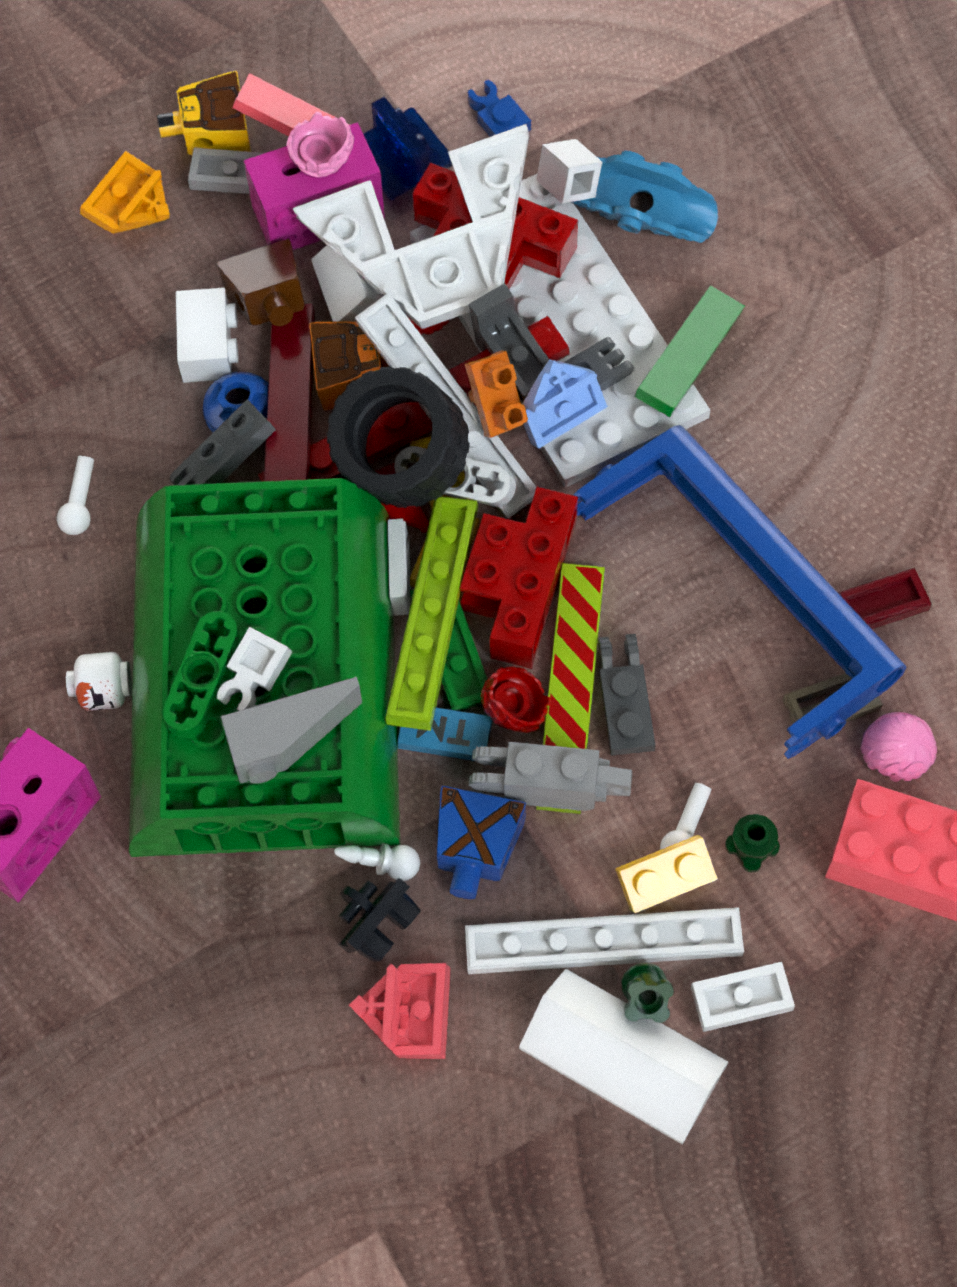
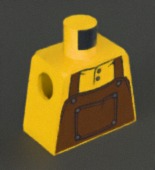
[157,71,251,156]

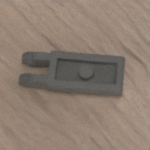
[598,634,656,756]

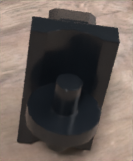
[338,878,421,963]

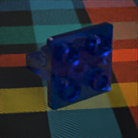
[363,96,453,200]

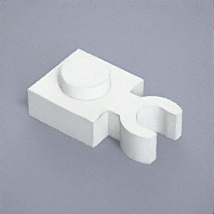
[217,627,292,711]

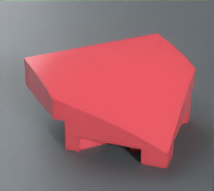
[349,963,451,1059]

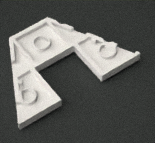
[293,124,529,329]

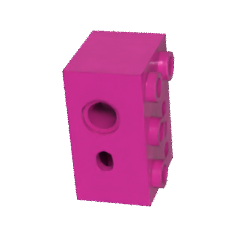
[243,122,385,250]
[0,728,101,903]

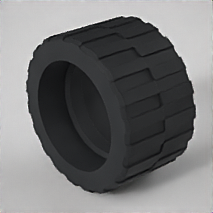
[326,366,470,508]

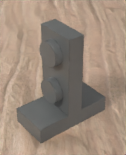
[468,283,549,401]

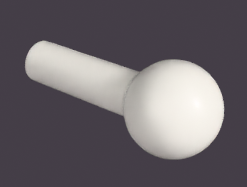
[56,456,94,535]
[660,782,712,850]

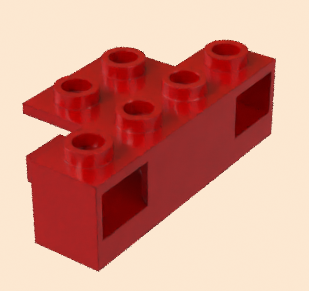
[413,162,578,289]
[460,487,578,669]

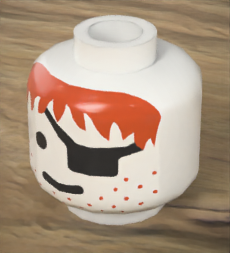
[66,652,132,711]

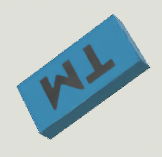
[397,708,492,761]

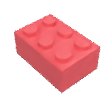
[825,779,957,921]

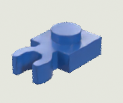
[468,80,531,137]

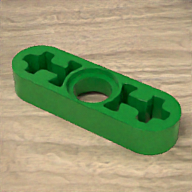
[163,611,240,739]

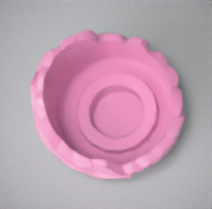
[287,112,354,177]
[860,712,937,782]

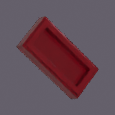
[838,567,932,629]

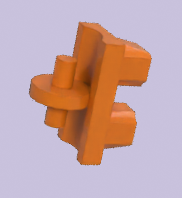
[465,350,528,438]

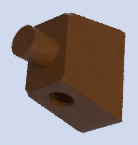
[217,238,305,326]

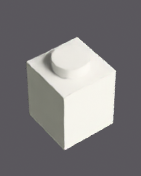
[536,139,602,204]

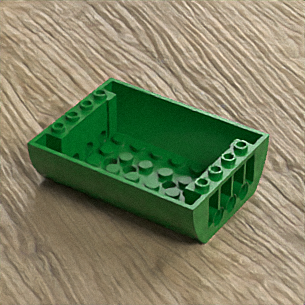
[129,478,400,857]

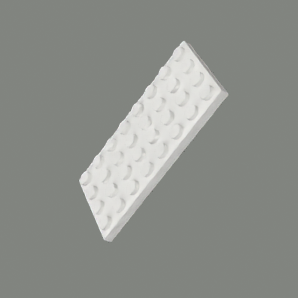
[410,173,710,488]

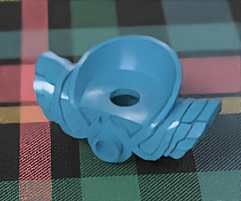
[572,150,718,243]

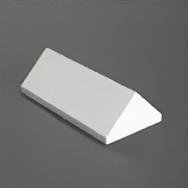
[519,969,728,1145]

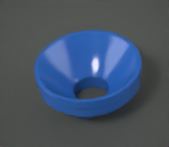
[203,372,269,433]

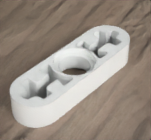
[394,446,516,507]

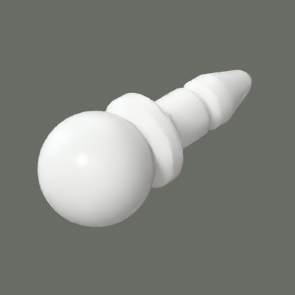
[334,843,420,881]

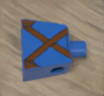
[437,786,526,899]

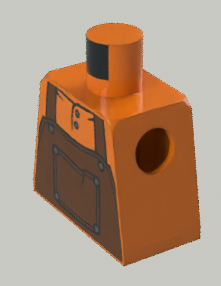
[309,321,389,411]

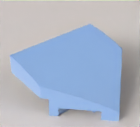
[522,359,607,449]

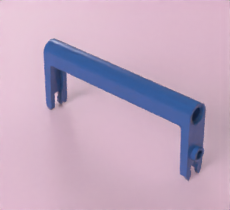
[573,425,906,759]

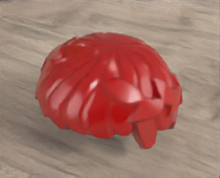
[481,666,551,733]

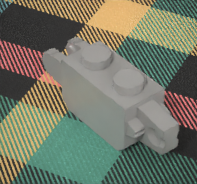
[469,742,633,811]

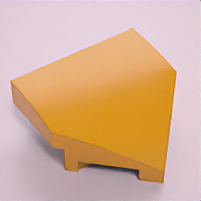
[80,151,170,234]

